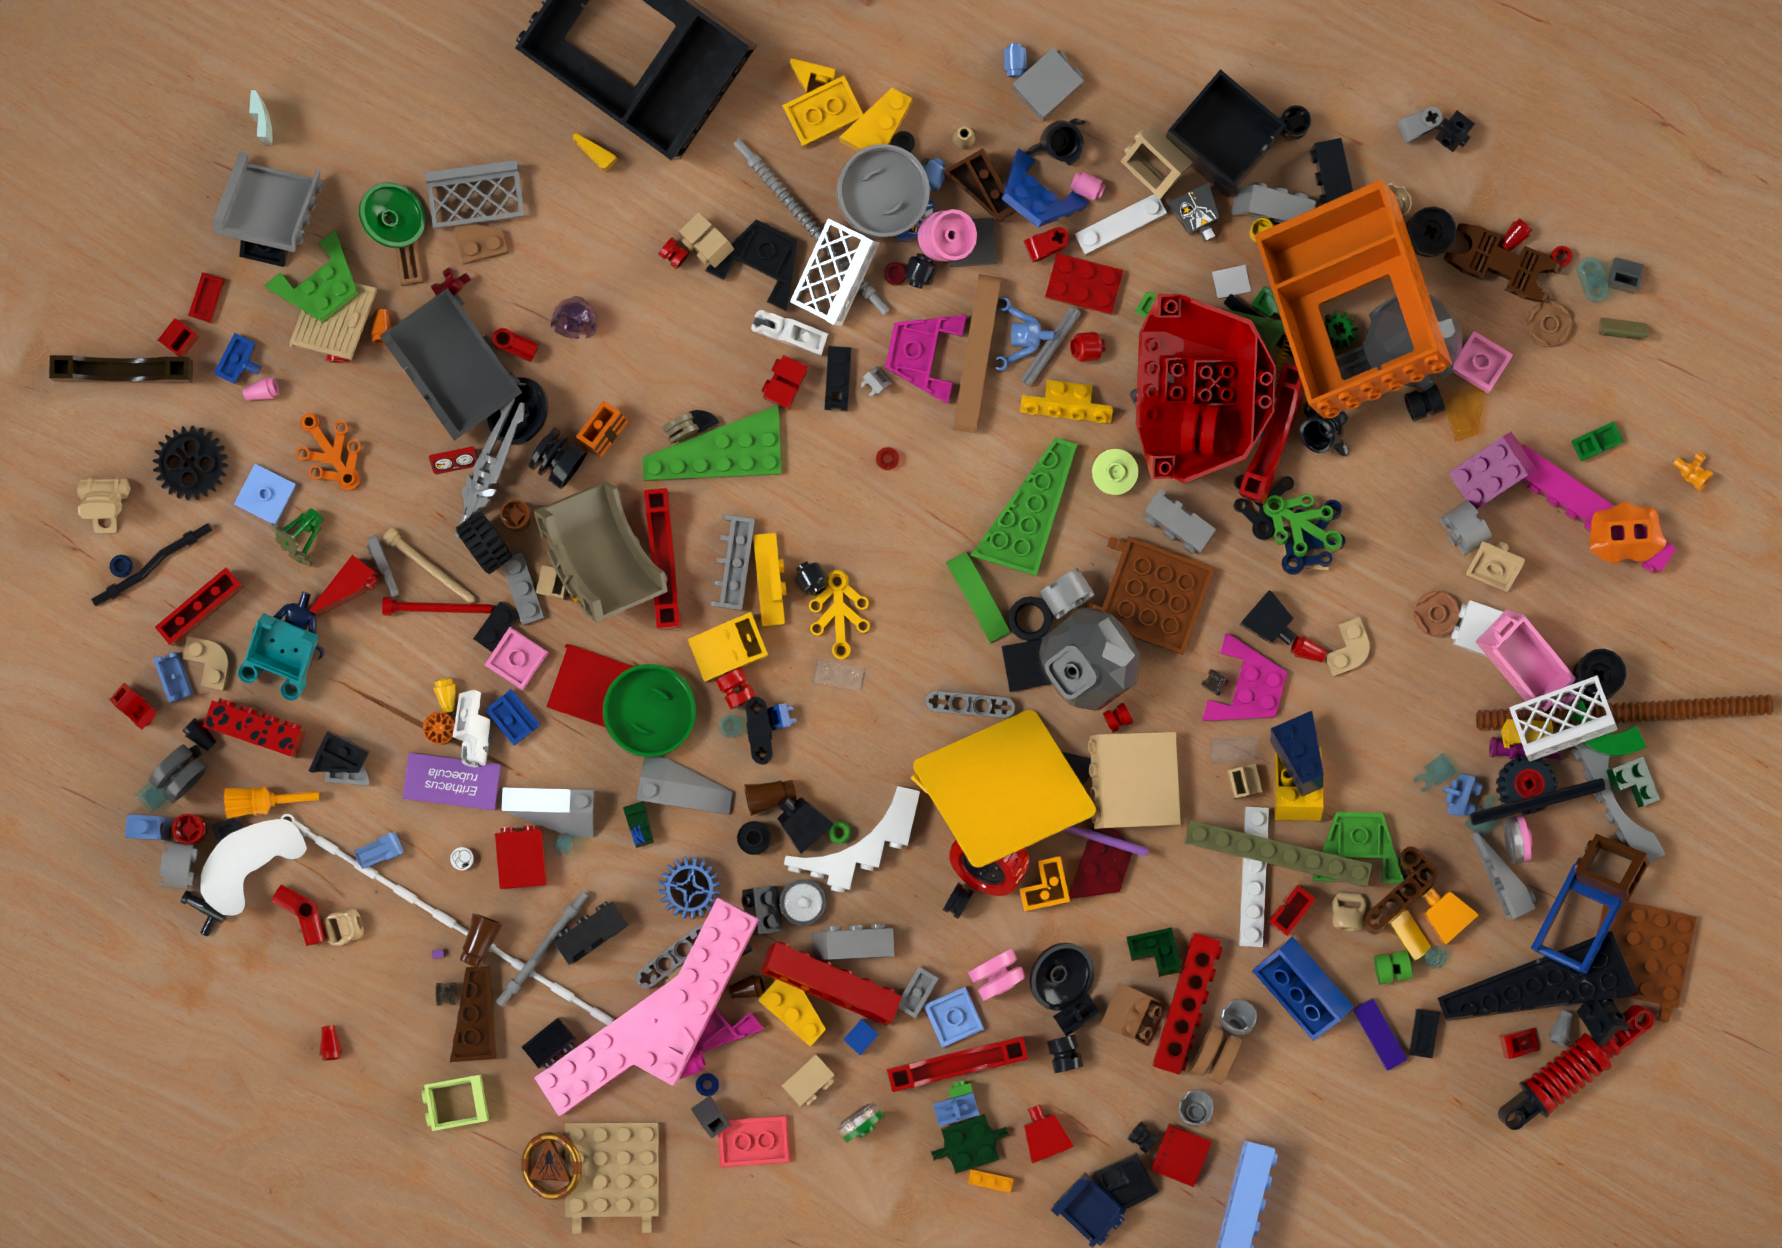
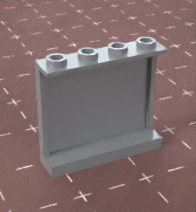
[214,152,323,252]

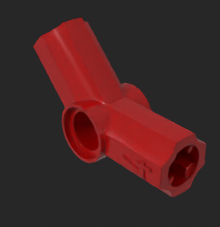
[271,884,326,946]

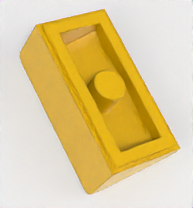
[1390,910,1432,961]

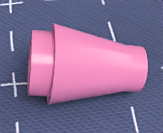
[243,377,279,401]

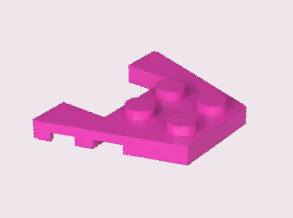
[885,315,967,404]
[1202,633,1287,721]
[694,1007,764,1053]

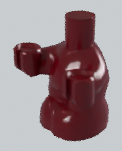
[431,267,471,296]

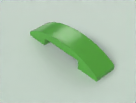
[946,552,1010,643]

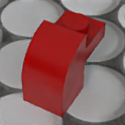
[109,682,157,730]

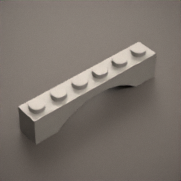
[1571,743,1665,863]

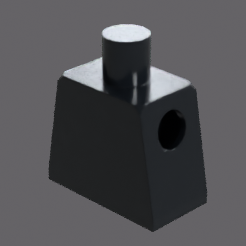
[1239,590,1297,645]
[778,796,834,854]

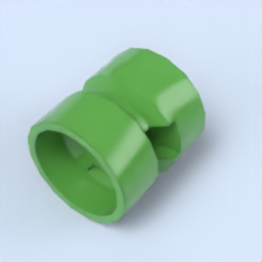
[1374,950,1412,985]

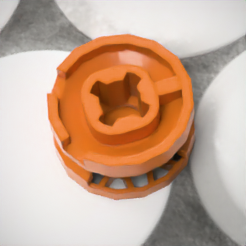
[423,712,455,745]

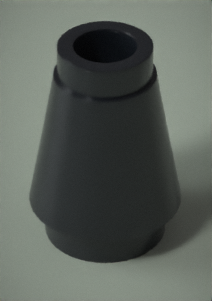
[182,718,217,751]

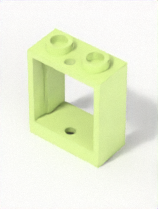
[421,1074,489,1131]

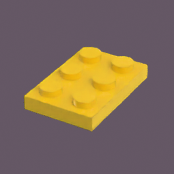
[782,75,863,147]

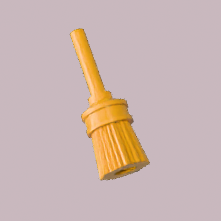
[224,786,320,819]

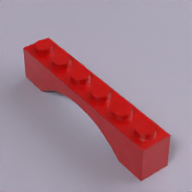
[1239,363,1305,505]
[644,488,681,630]
[887,1036,1028,1092]

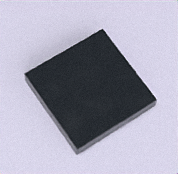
[1001,639,1051,692]

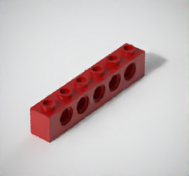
[1152,933,1223,1075]

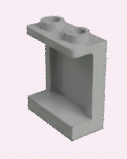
[1012,48,1084,122]

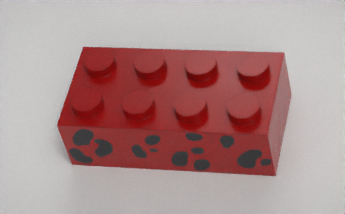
[203,698,306,758]

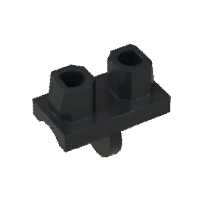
[1053,994,1101,1036]

